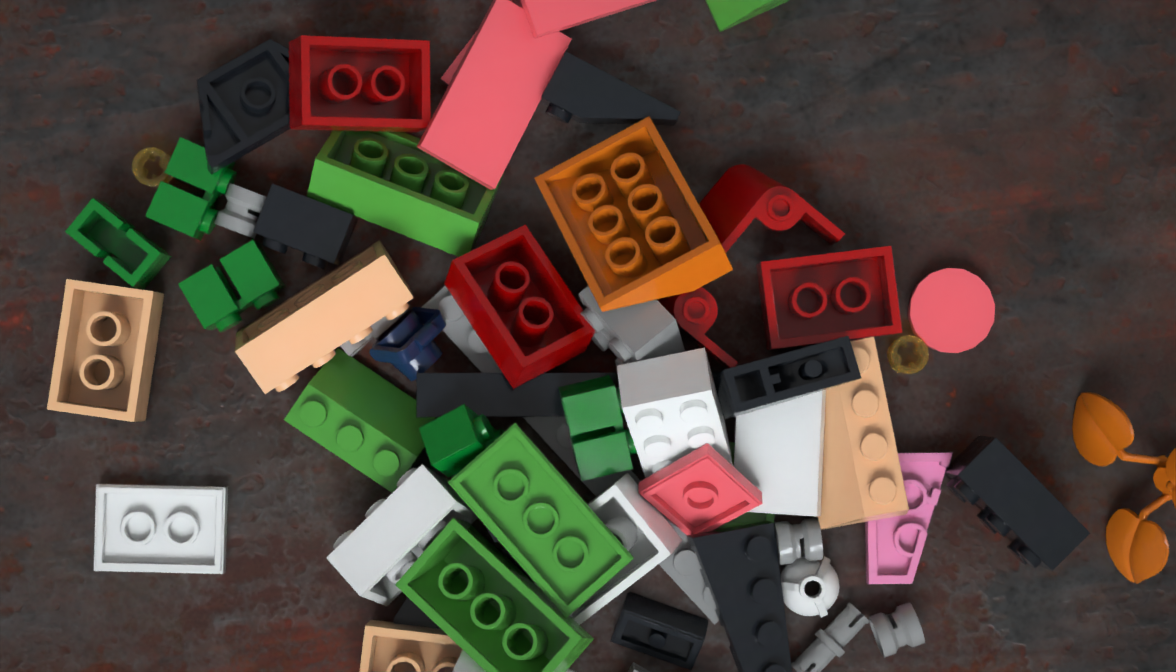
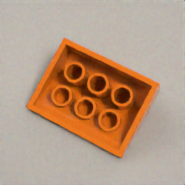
[534,116,733,312]

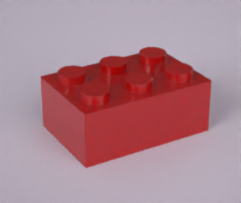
[289,35,431,132]
[444,224,595,389]
[756,246,903,350]

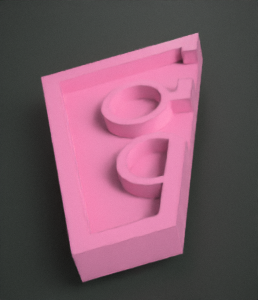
[865,453,953,584]

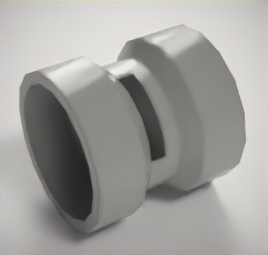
[214,183,267,239]
[774,517,823,565]
[869,602,925,658]

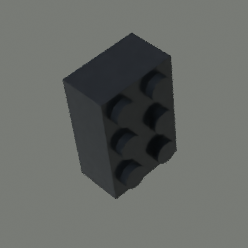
[945,436,1090,571]

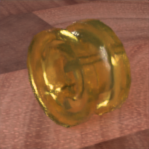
[132,147,173,188]
[887,335,929,374]

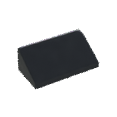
[610,592,708,670]

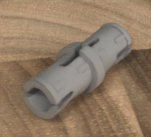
[791,602,870,672]

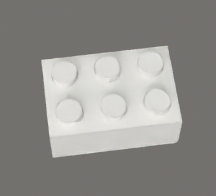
[617,347,733,478]
[326,464,478,606]
[524,472,683,625]

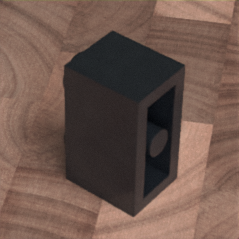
[253,183,358,270]

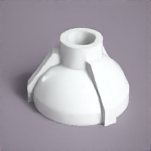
[780,555,839,618]

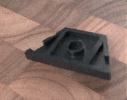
[197,39,290,175]

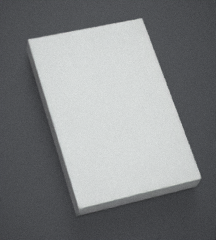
[734,390,826,517]
[94,484,228,574]

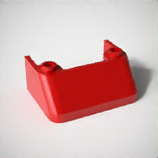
[657,164,845,369]

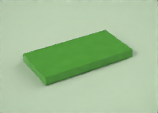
[447,423,634,618]

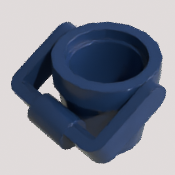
[369,307,446,381]

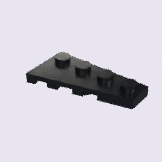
[687,521,792,672]

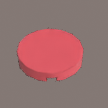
[907,268,995,353]

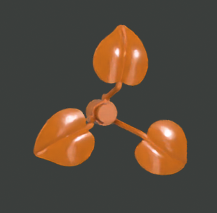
[1072,392,1176,584]

